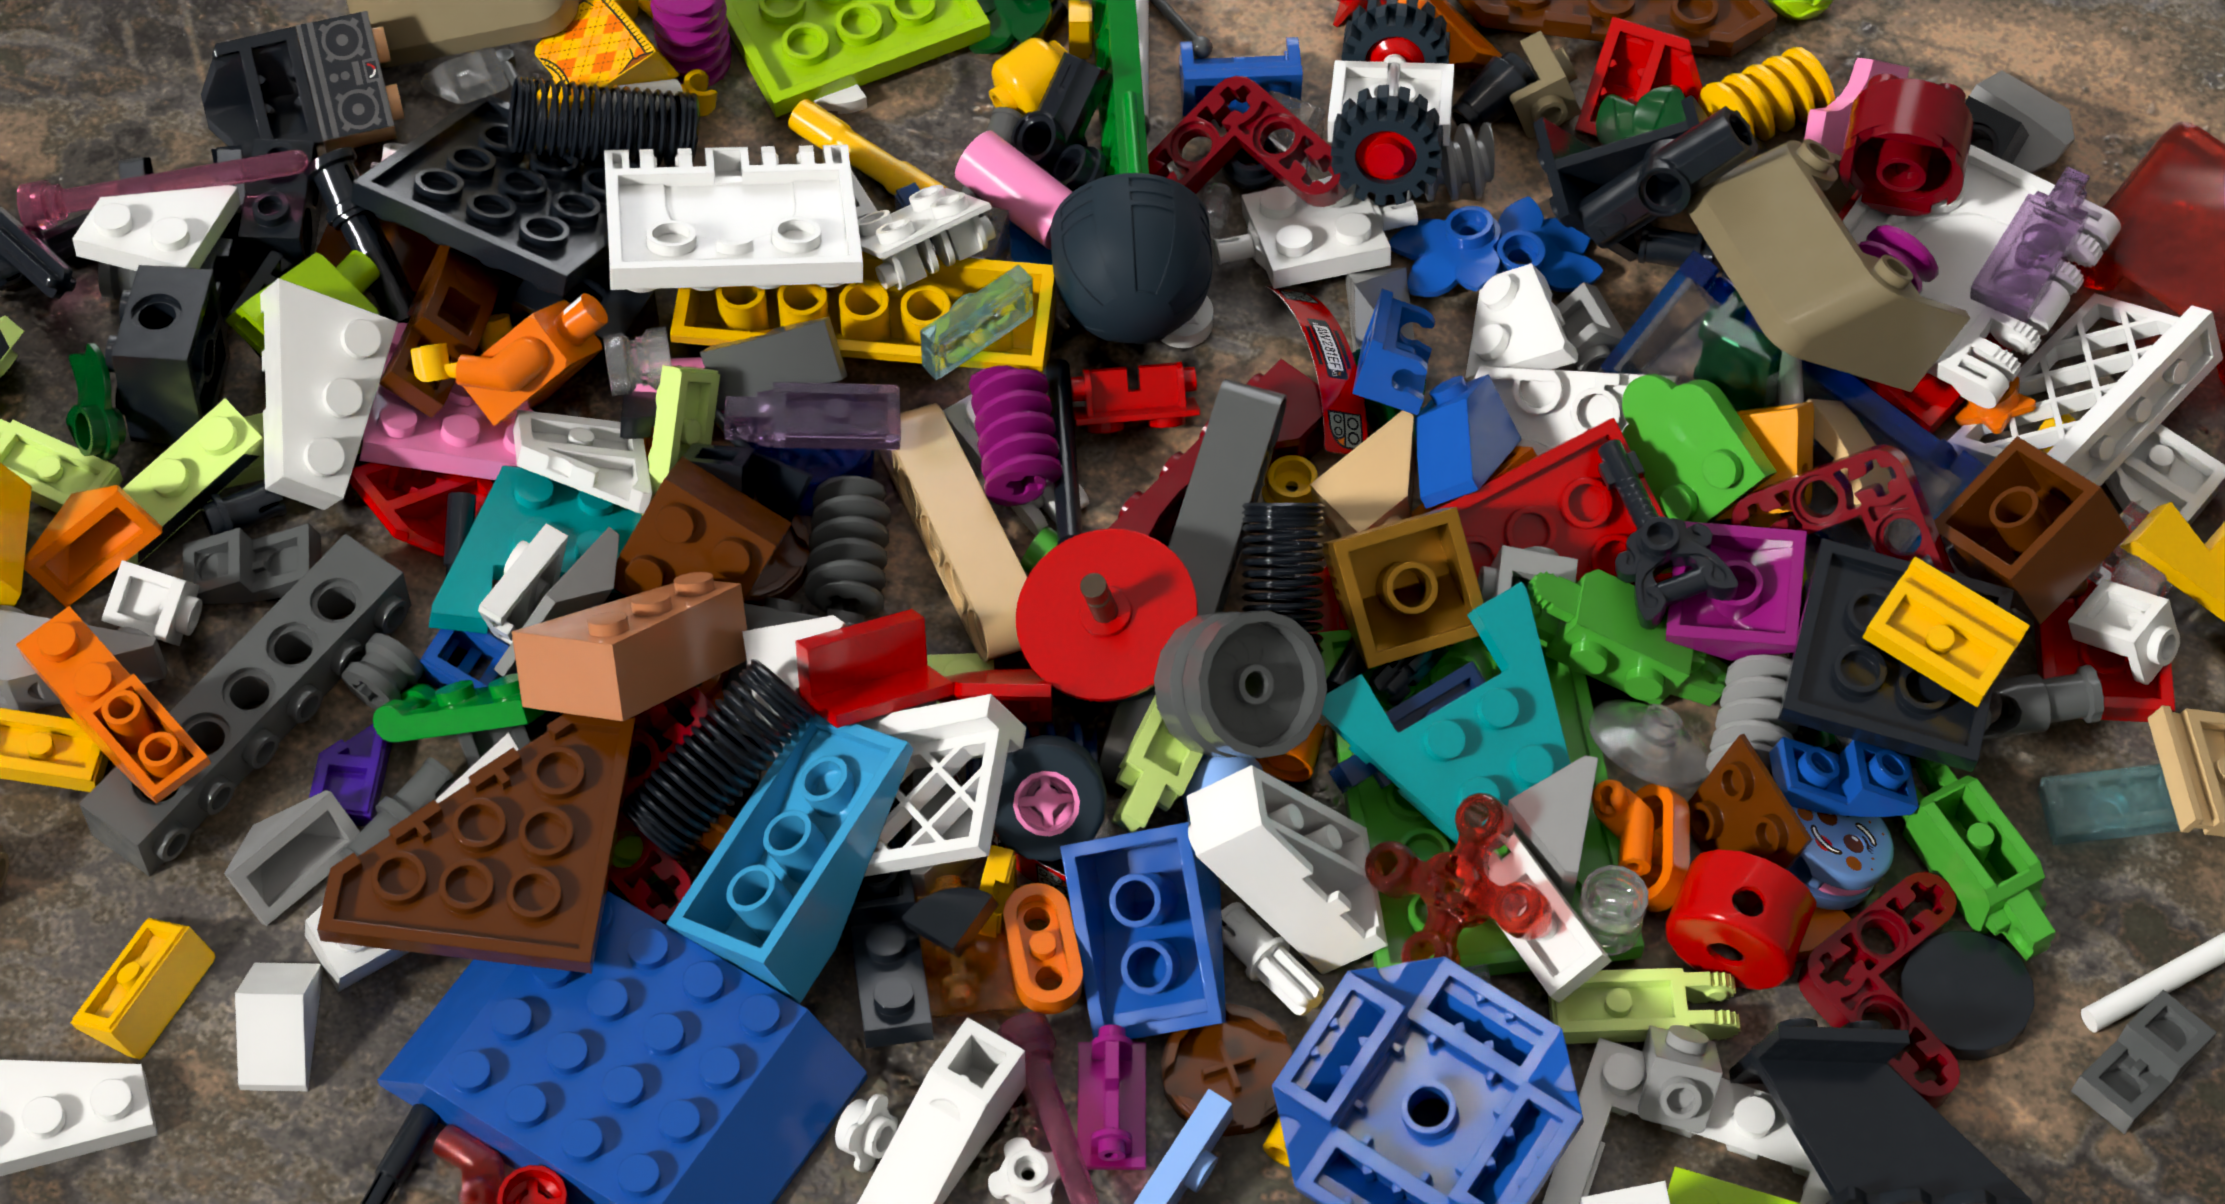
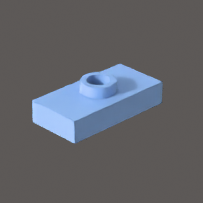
[1134,1089,1234,1204]

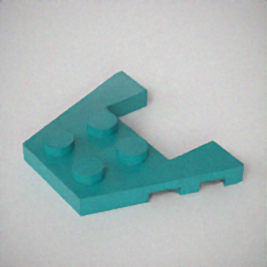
[429,466,641,634]
[1318,582,1571,848]

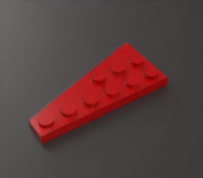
[1280,417,1672,646]

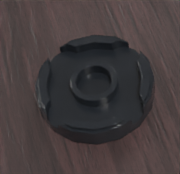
[1897,931,2035,1061]

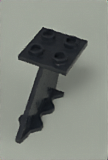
[1533,95,1768,262]
[1729,1018,2032,1204]

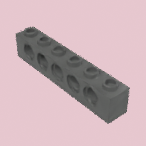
[79,534,412,877]

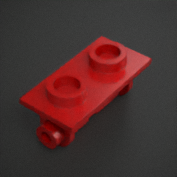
[1071,361,1200,433]

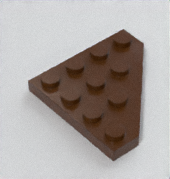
[1457,0,1778,57]
[317,713,637,974]

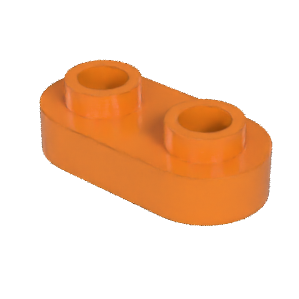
[1629,783,1690,912]
[1003,883,1083,1014]

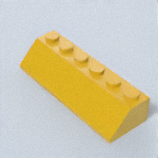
[670,251,1056,374]

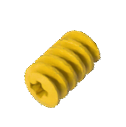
[1698,47,1835,141]

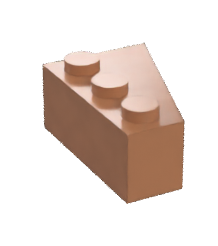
[511,572,747,721]

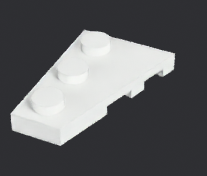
[1475,366,1679,456]
[0,1060,158,1177]

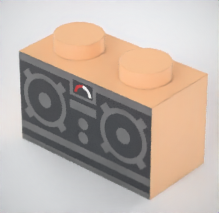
[296,11,405,153]

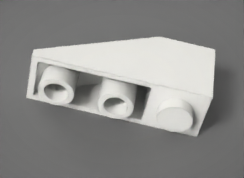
[857,1017,1026,1204]

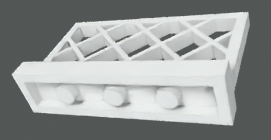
[1947,293,2223,486]
[773,694,1026,877]

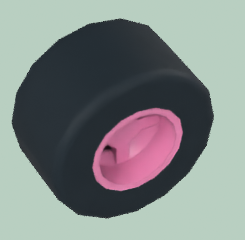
[994,734,1107,861]

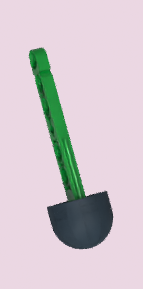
[1050,0,1213,345]

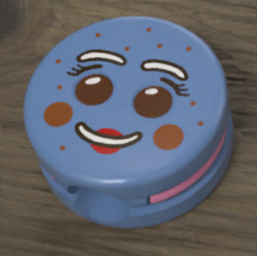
[1788,806,1894,910]

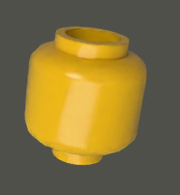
[989,38,1068,115]

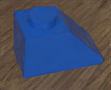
[1415,374,1522,509]

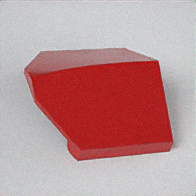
[1575,17,1703,137]
[349,462,493,557]
[937,669,1053,737]

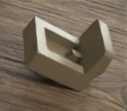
[1510,31,1582,138]

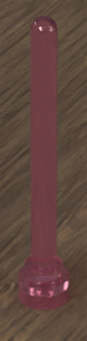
[17,150,309,232]
[997,1012,1100,1204]

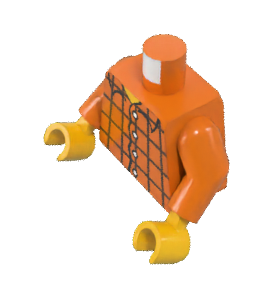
[411,293,608,426]

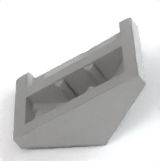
[1969,70,2075,174]

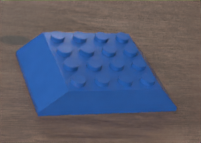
[377,890,868,1204]

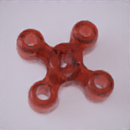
[1364,793,1553,965]

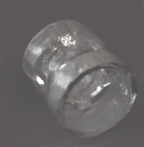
[603,326,672,397]
[1577,865,1649,956]

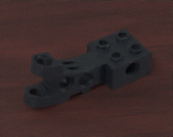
[105,144,247,444]

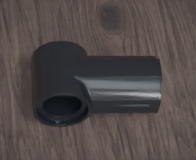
[1011,52,1112,175]

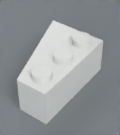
[260,278,398,510]
[1186,765,1388,975]

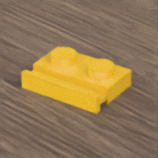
[1862,556,2030,708]

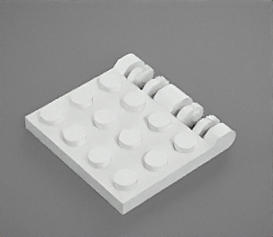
[604,144,863,293]
[1842,145,2121,409]

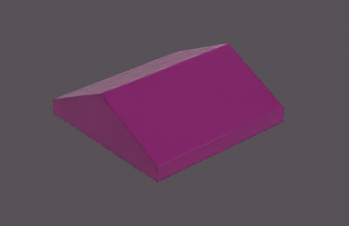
[1666,521,1807,661]

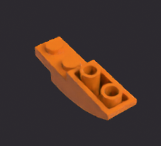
[16,606,211,804]

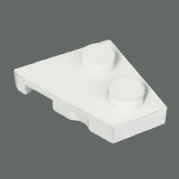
[72,185,241,271]
[1465,263,1578,381]
[513,410,652,514]
[2105,424,2225,529]

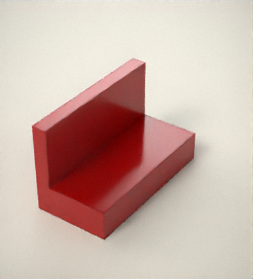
[795,609,954,728]

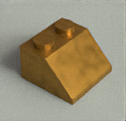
[1322,507,1484,669]

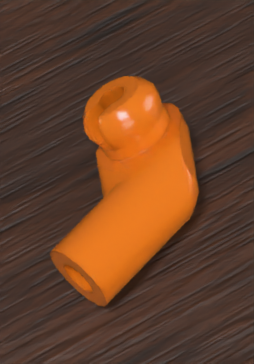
[1591,779,1655,876]

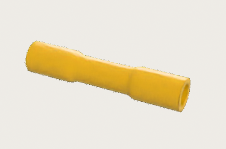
[788,99,948,196]

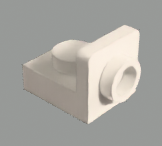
[2068,579,2180,685]

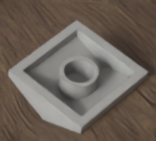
[494,527,619,676]

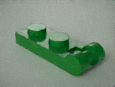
[373,673,547,742]

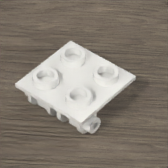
[858,185,996,290]

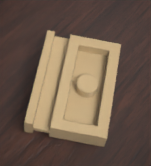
[2147,705,2225,837]

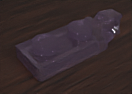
[1970,166,2090,324]
[724,382,901,450]

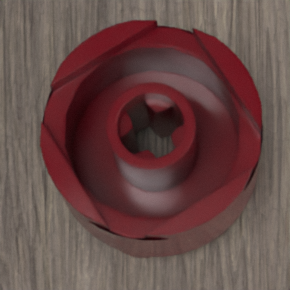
[1839,73,1974,217]

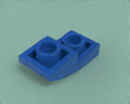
[1769,737,1919,817]

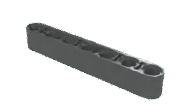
[1099,379,1287,789]

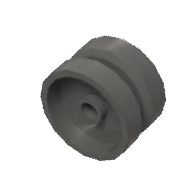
[1154,610,1327,758]

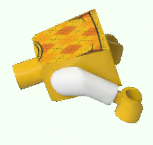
[534,0,718,120]

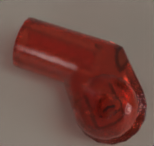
[433,1124,505,1204]

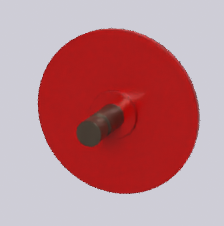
[1016,528,1198,703]

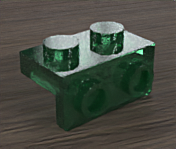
[1693,290,1782,411]

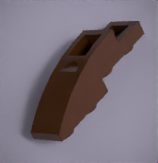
[379,245,502,418]

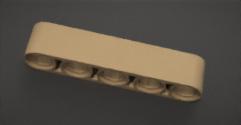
[875,403,1027,662]

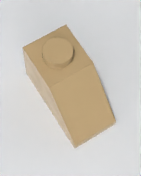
[1310,410,1417,538]

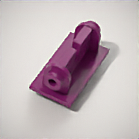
[1077,1025,1146,1170]

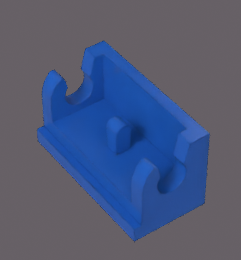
[1179,37,1303,116]
[1352,288,1435,415]

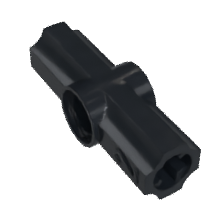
[1577,106,1758,248]

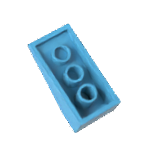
[666,712,914,1004]

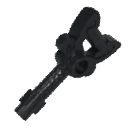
[1598,439,1738,630]

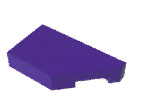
[309,724,392,827]

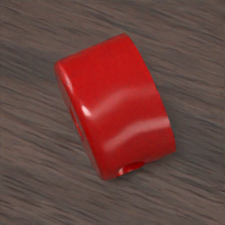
[1666,849,1817,990]

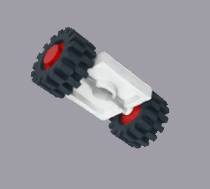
[1328,0,1454,205]

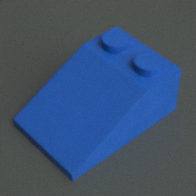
[1060,822,1226,1039]

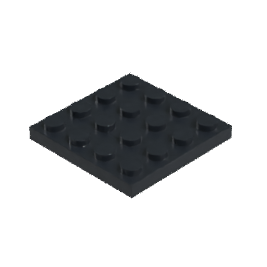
[351,92,640,297]

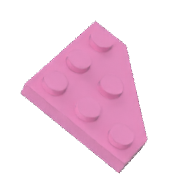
[360,323,533,480]

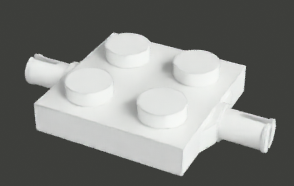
[1213,176,1418,289]

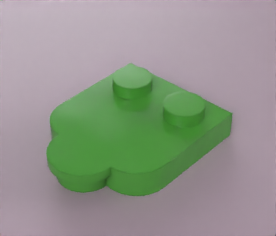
[1622,374,1777,523]

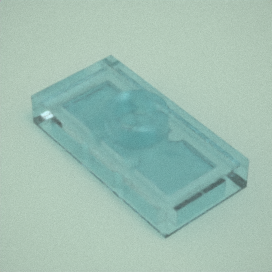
[920,264,1033,380]
[2037,764,2180,845]

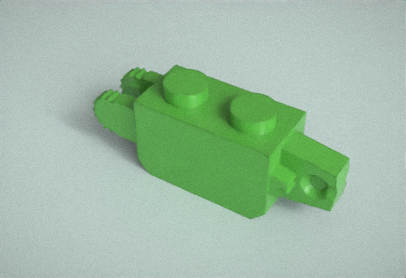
[1527,569,1727,707]
[1901,757,2056,961]

